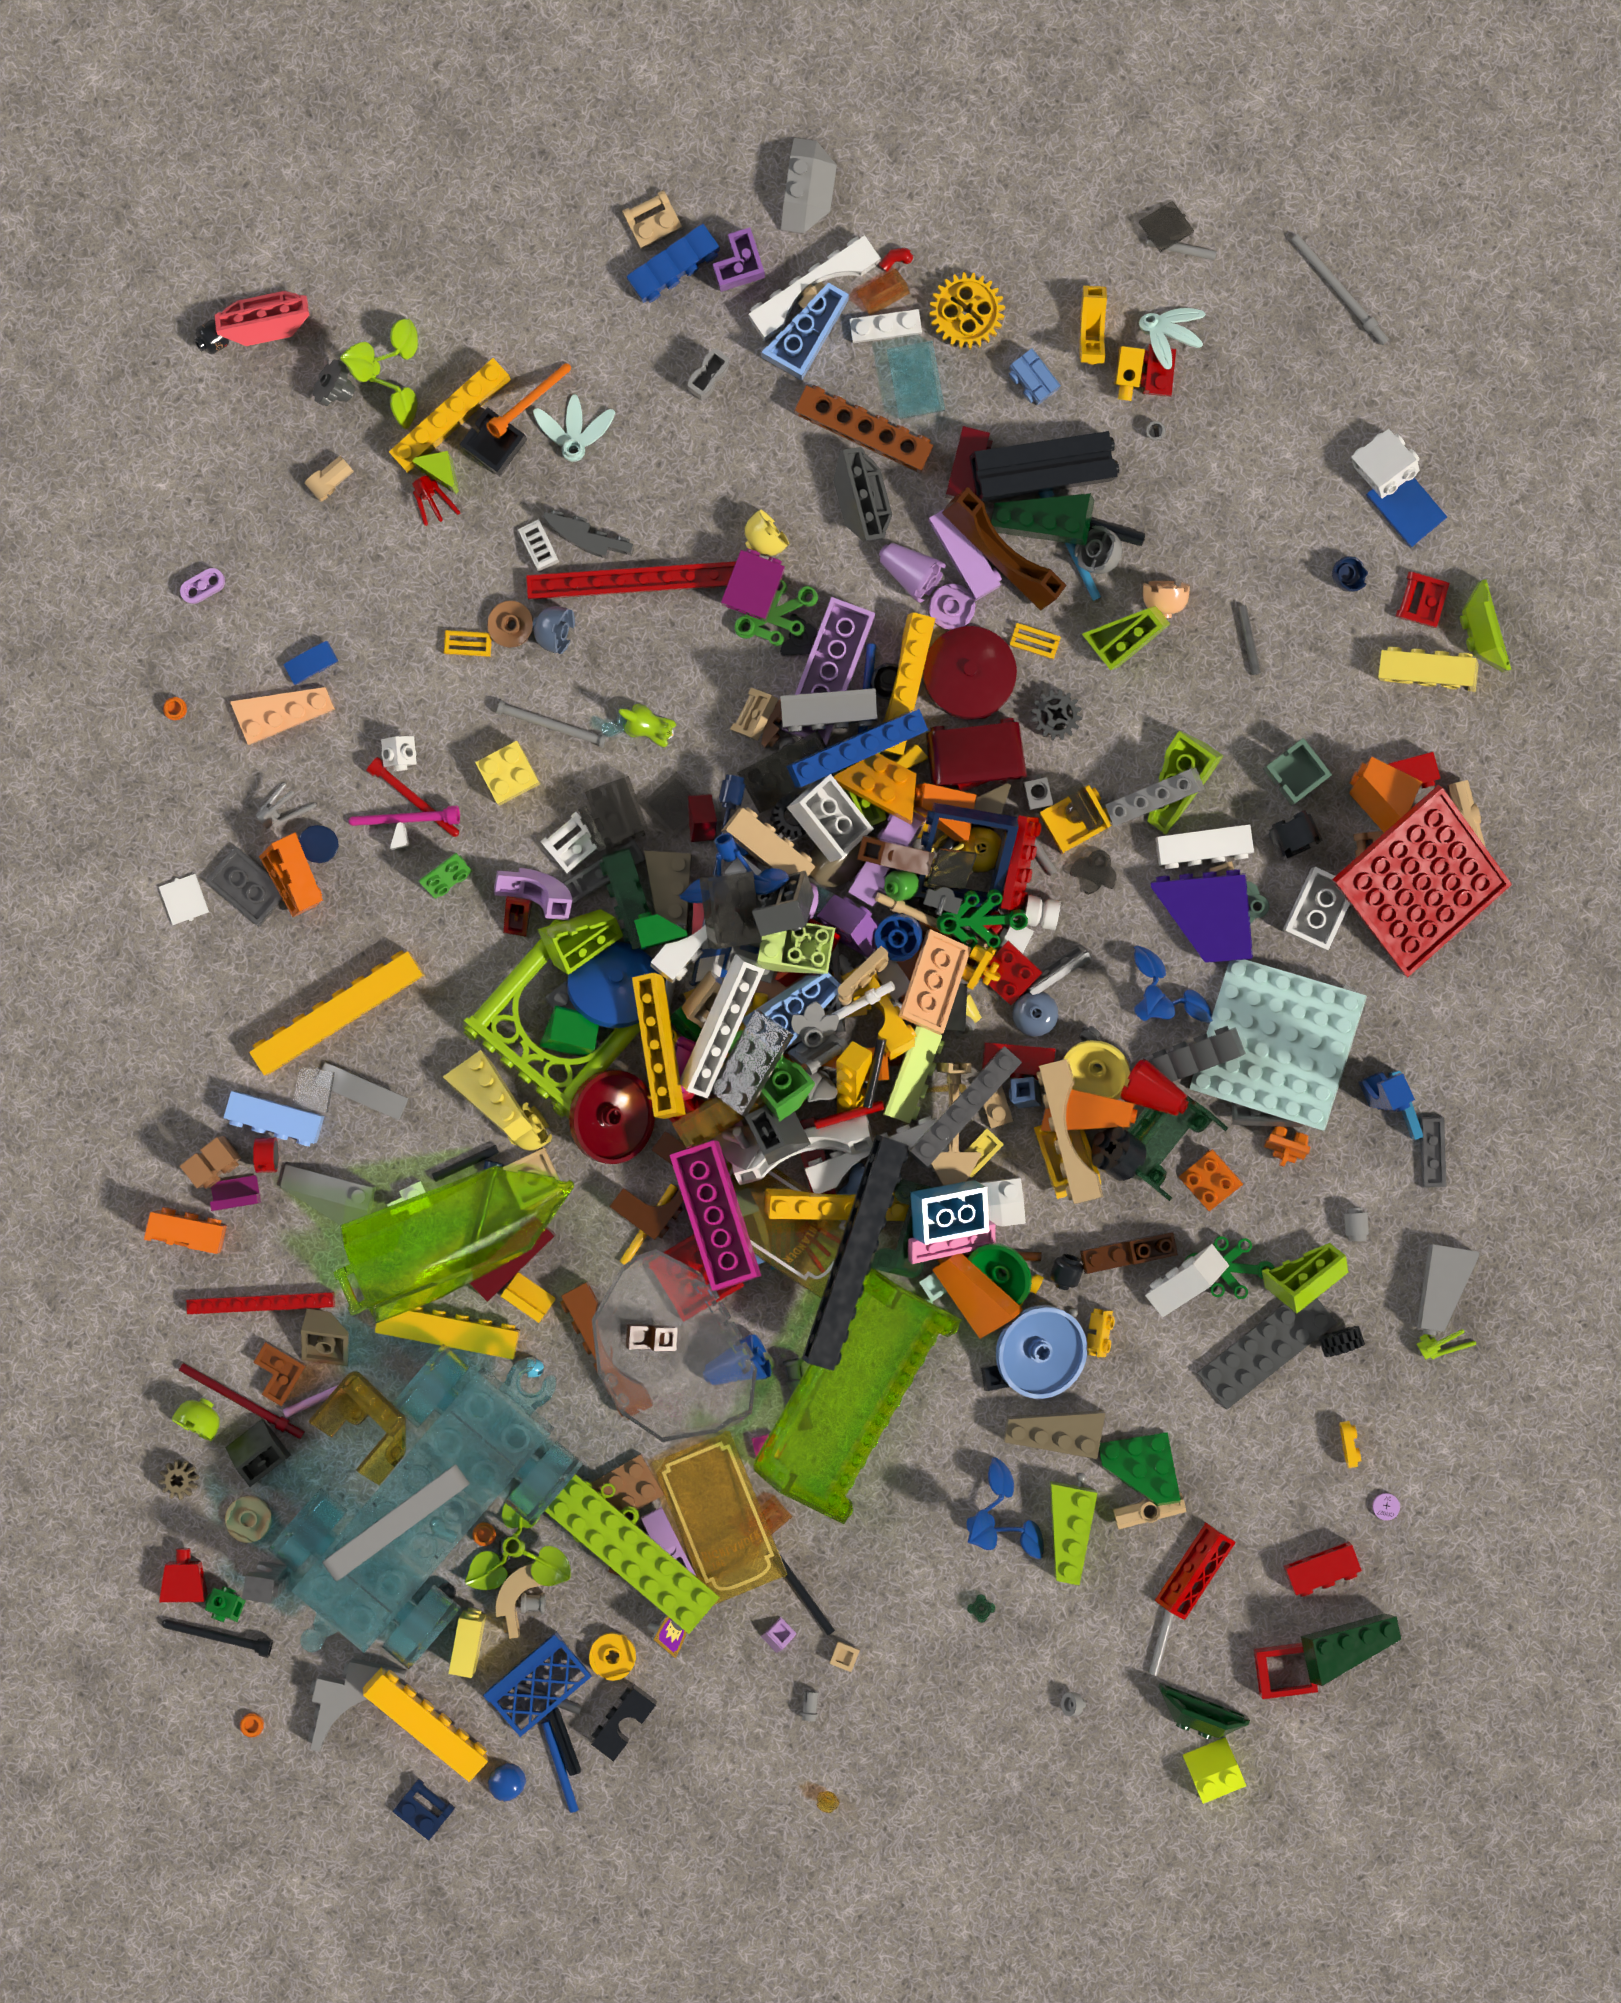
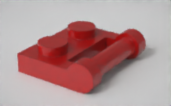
[1395,572,1450,628]

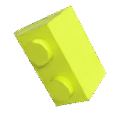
[1182,1737,1246,1804]

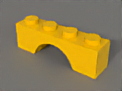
[841,966,916,1060]
[836,1041,872,1113]

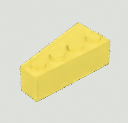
[1378,647,1479,692]
[443,1050,533,1141]

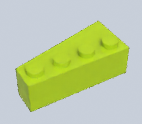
[1050,1481,1098,1586]

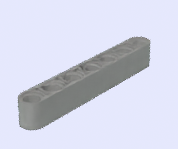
[322,1464,470,1582]

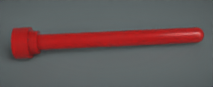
[366,757,459,837]

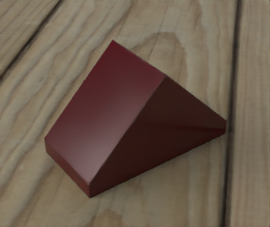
[688,794,717,842]
[503,896,533,937]

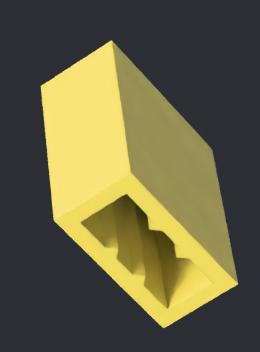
[448,1608,486,1678]

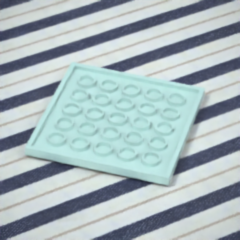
[1189,959,1367,1131]

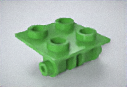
[419,853,472,899]

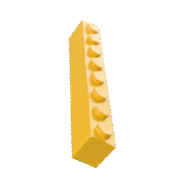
[249,950,425,1076]

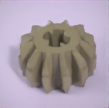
[158,1459,199,1500]

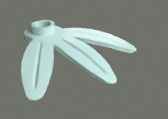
[1139,308,1206,369]
[533,394,615,462]

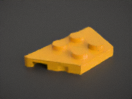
[833,753,916,825]

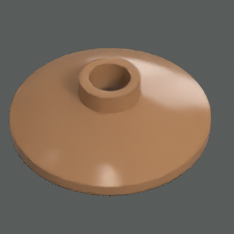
[487,601,533,648]

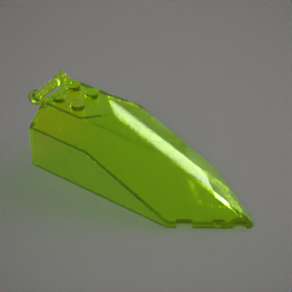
[333,1166,574,1324]

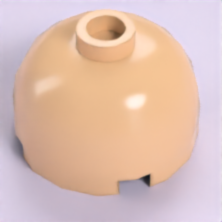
[1143,581,1190,618]

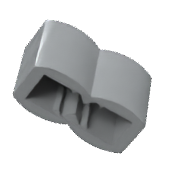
[688,348,730,401]

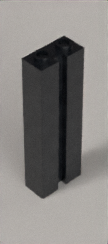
[969,431,1119,501]

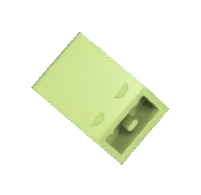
[757,923,835,974]

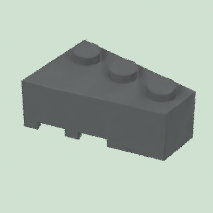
[752,870,814,937]

